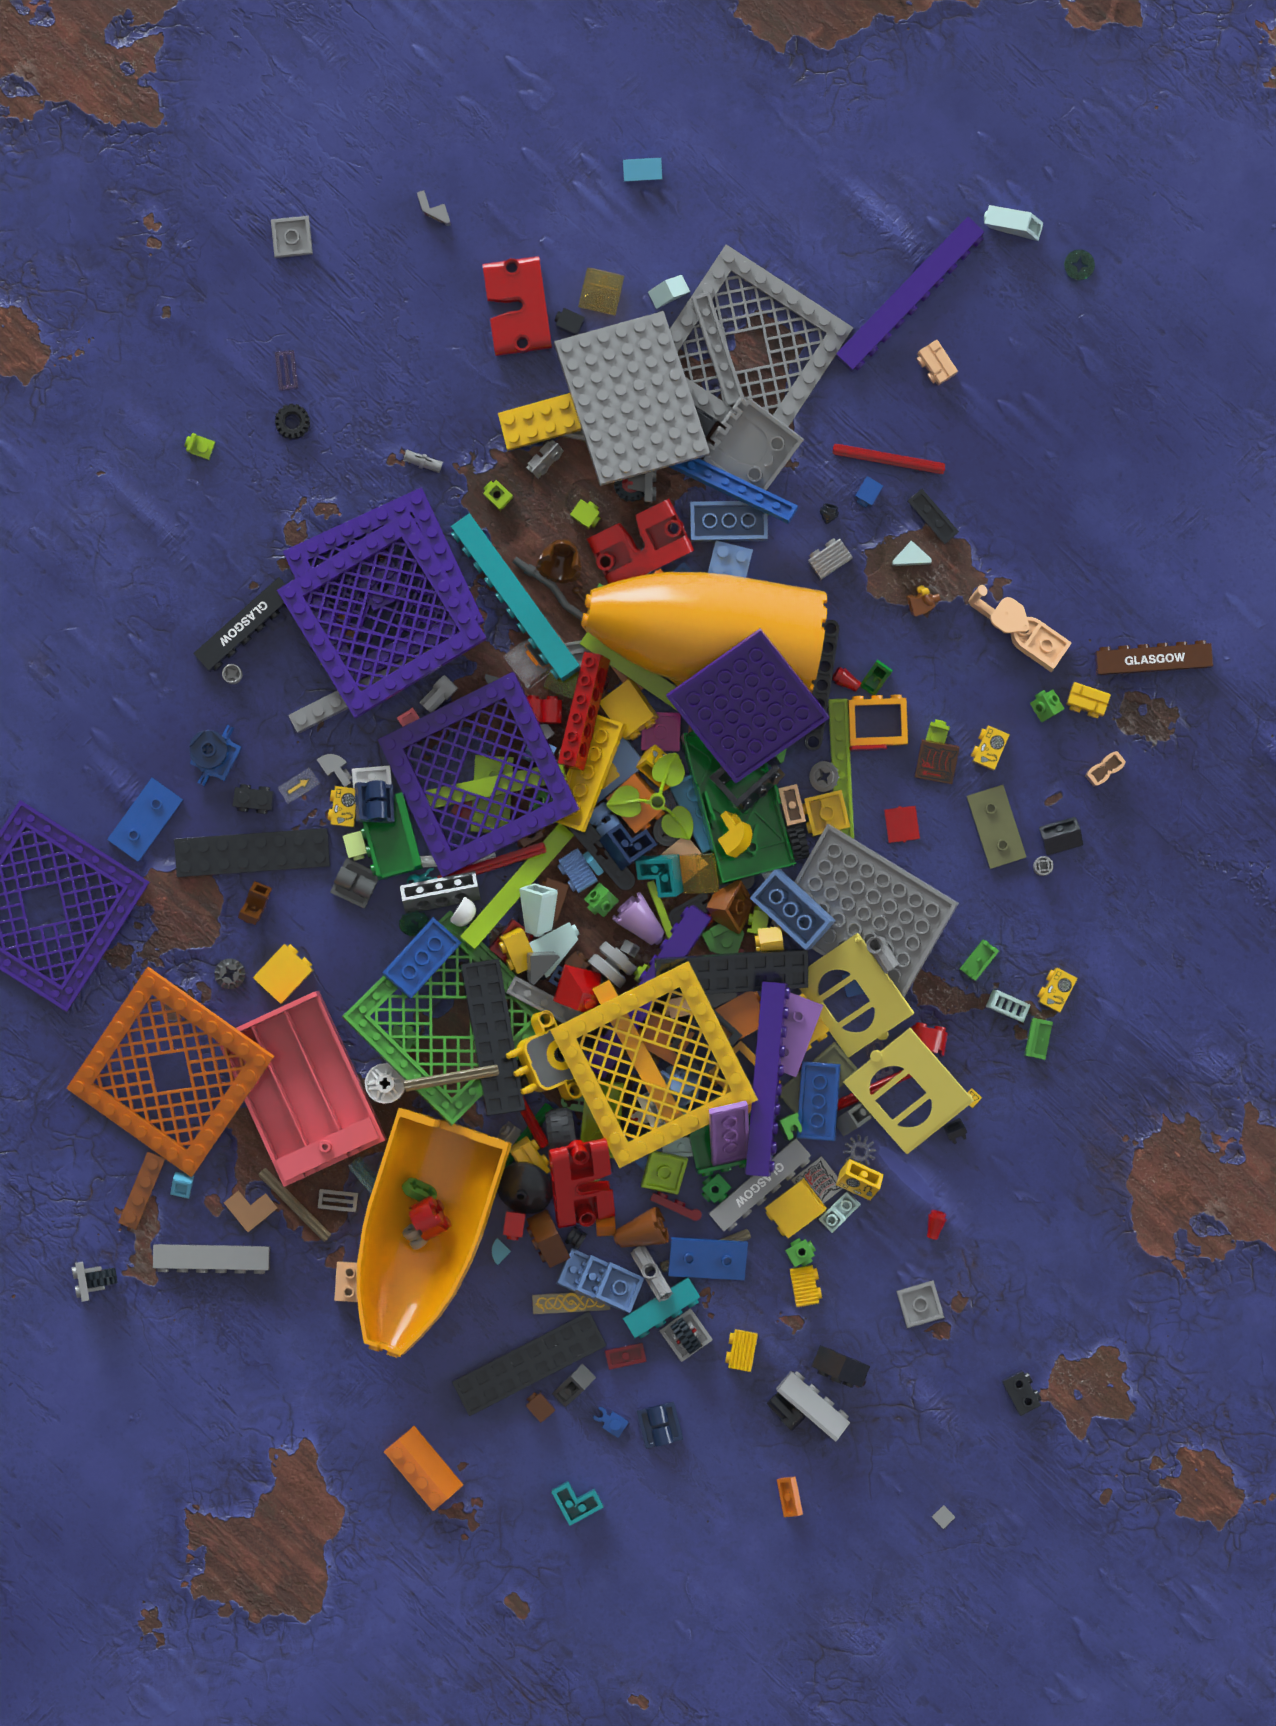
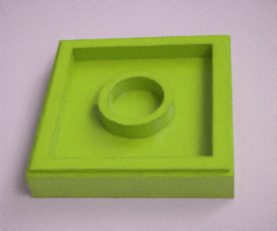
[641,1151,688,1195]

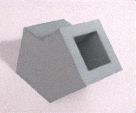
[540,724,555,740]
[620,939,640,958]

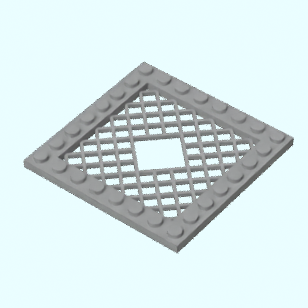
[670,245,853,427]

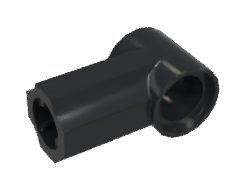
[767,1392,806,1431]

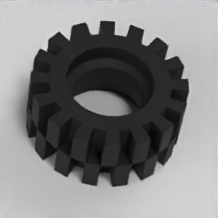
[275,404,310,440]
[786,824,809,861]

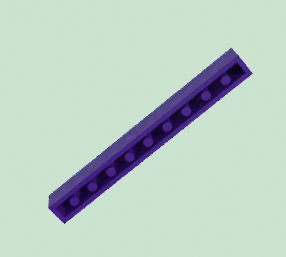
[835,217,984,372]
[586,905,712,1078]
[745,981,790,1177]

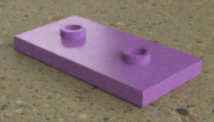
[781,993,824,1077]
[709,1101,749,1166]

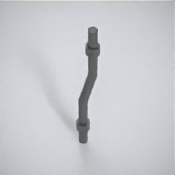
[512,556,583,621]

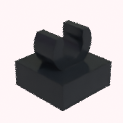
[943,1118,967,1144]

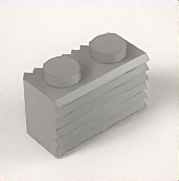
[808,538,853,580]

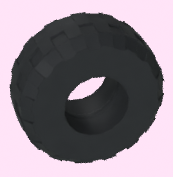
[545,1107,576,1149]

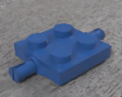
[190,725,242,786]

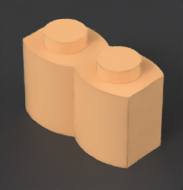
[1085,751,1126,787]

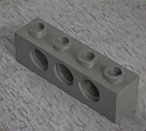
[400,871,481,914]

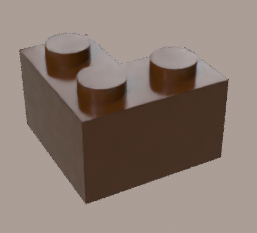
[526,1209,570,1268]

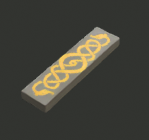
[532,1292,610,1314]

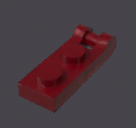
[650,1191,702,1221]

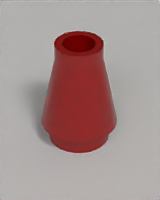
[832,667,861,692]
[927,1210,947,1240]

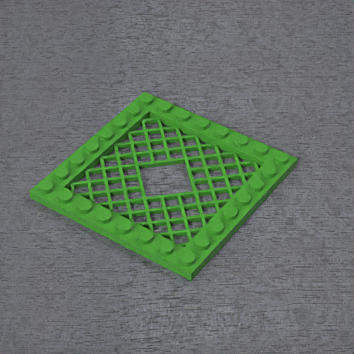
[342,911,557,1126]

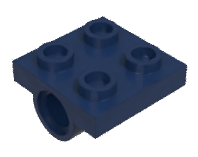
[355,780,395,824]
[637,1401,683,1449]

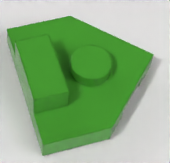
[702,924,744,954]

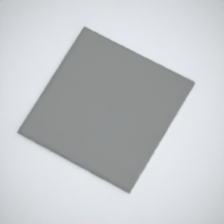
[932,1505,955,1529]

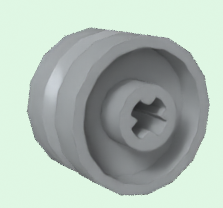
[588,941,637,988]

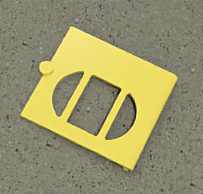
[799,933,914,1058]
[843,1028,974,1154]

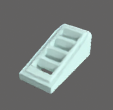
[986,990,1031,1023]

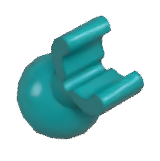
[407,867,437,884]

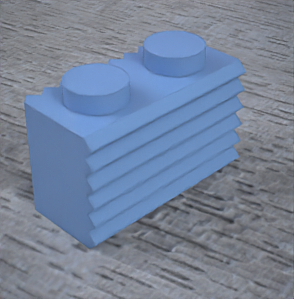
[557,848,598,893]

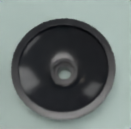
[497,1162,553,1214]

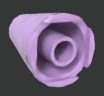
[612,892,665,945]

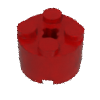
[910,1022,948,1057]
[409,1196,452,1241]

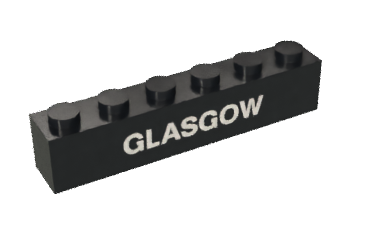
[193,577,287,672]

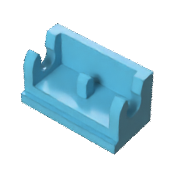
[623,158,662,181]

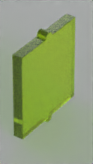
[543,667,580,699]

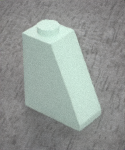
[984,205,1043,241]
[519,883,558,937]
[529,922,580,978]

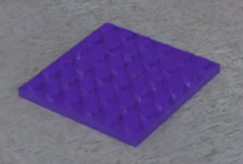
[666,628,829,784]

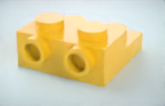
[802,790,850,837]

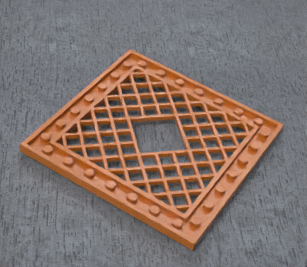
[66,967,274,1177]

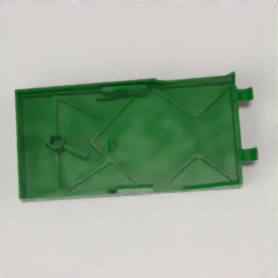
[680,728,796,885]

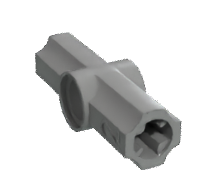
[630,1246,673,1302]

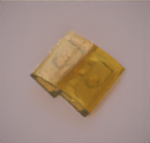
[578,267,625,316]
[679,853,719,894]

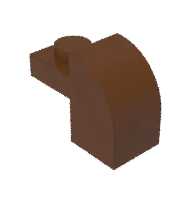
[238,881,272,925]

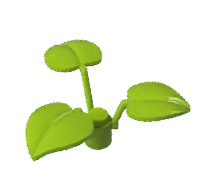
[606,753,693,840]

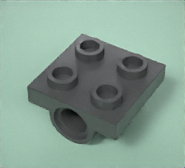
[330,858,379,909]

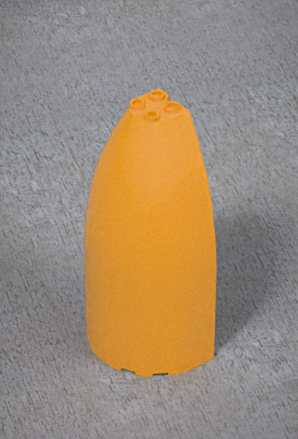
[581,572,827,693]
[357,1108,512,1358]

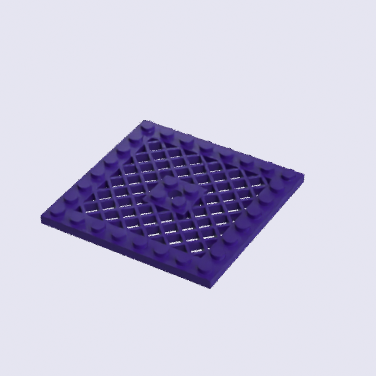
[283,487,485,682]

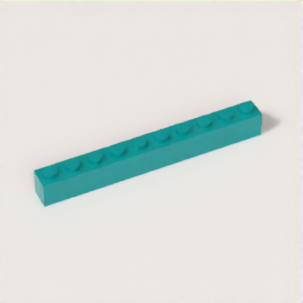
[451,513,580,682]

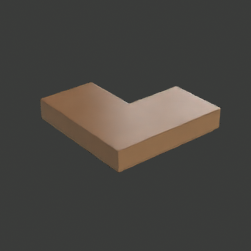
[224,1190,278,1232]

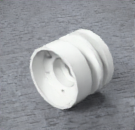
[365,1063,405,1104]

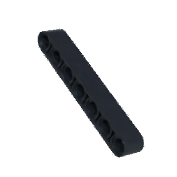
[804,620,839,751]

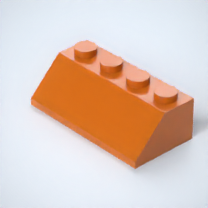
[384,1425,464,1511]

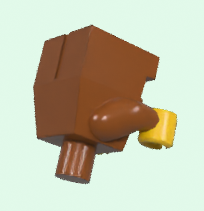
[906,585,941,616]

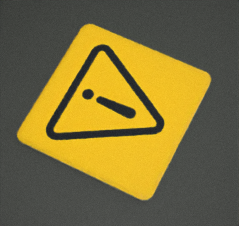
[967,1088,982,1108]

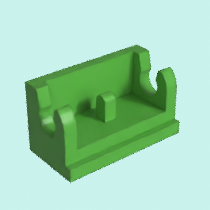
[959,940,999,981]
[1024,1018,1053,1060]
[776,1113,802,1140]

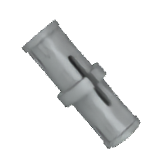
[403,449,443,473]

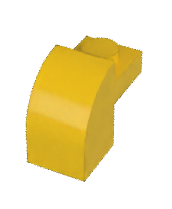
[718,811,752,858]

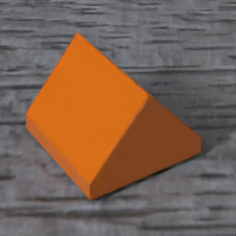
[596,1217,616,1237]

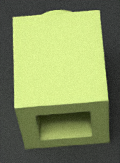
[343,831,367,861]

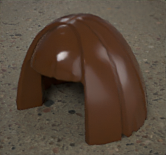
[536,539,581,583]

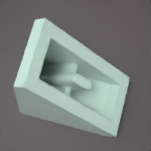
[648,275,690,309]
[892,541,931,566]

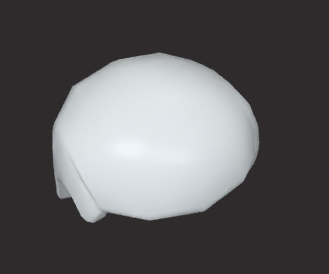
[450,897,476,927]

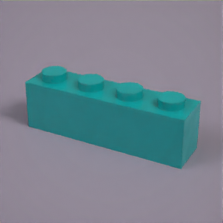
[623,1277,700,1339]

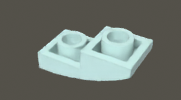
[819,1190,861,1233]

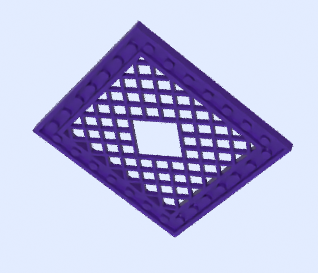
[277,511,487,719]
[378,672,580,877]
[0,800,150,1012]

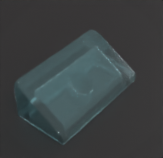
[348,1157,377,1194]

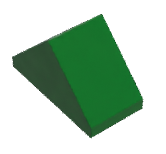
[860,660,893,695]

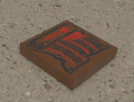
[915,739,960,784]

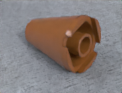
[613,1207,669,1248]

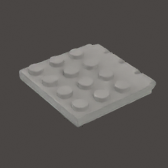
[703,397,804,490]

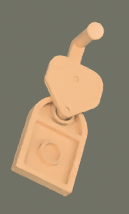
[968,585,1071,672]

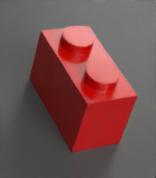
[503,1210,526,1240]

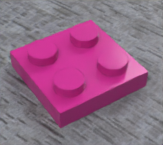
[641,712,681,752]

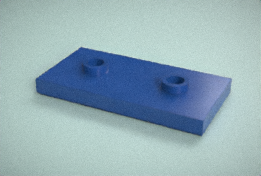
[107,778,183,862]
[382,917,462,999]
[796,1061,841,1141]
[668,1237,748,1280]

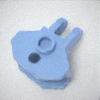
[660,1065,702,1106]

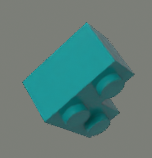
[635,854,684,898]
[551,1480,604,1526]

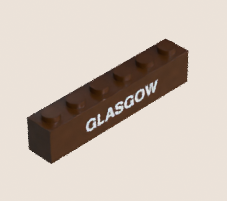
[1095,640,1213,675]

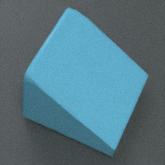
[170,1172,194,1199]

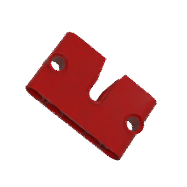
[482,256,552,356]
[587,499,694,584]
[548,1138,615,1228]

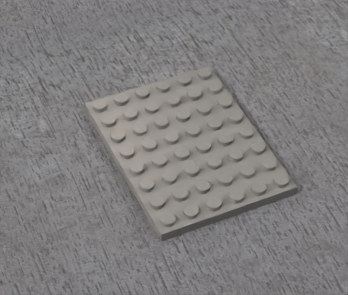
[554,311,710,486]
[771,824,959,997]

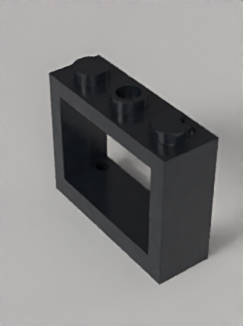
[710,759,785,814]
[670,1009,742,1078]

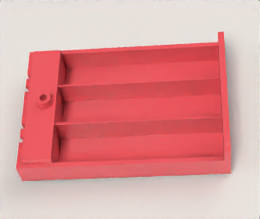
[215,991,387,1187]

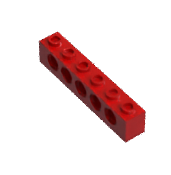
[558,652,610,771]

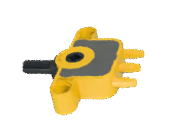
[506,1010,596,1101]

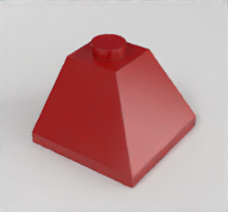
[553,964,601,1012]

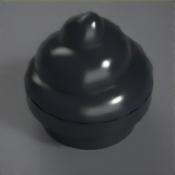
[820,503,839,524]

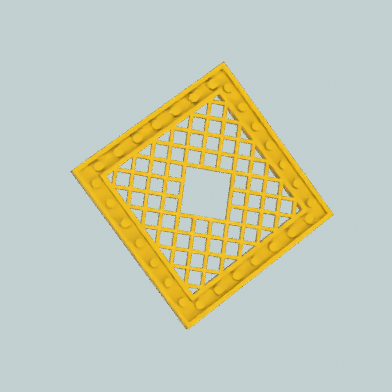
[550,961,758,1168]

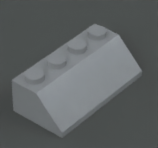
[776,1371,850,1442]

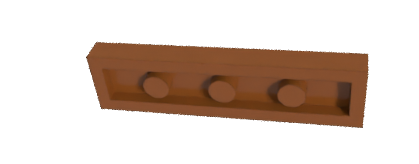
[118,1151,166,1230]

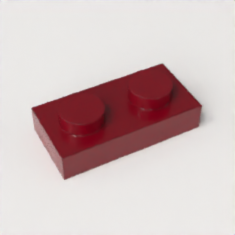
[605,1342,647,1370]

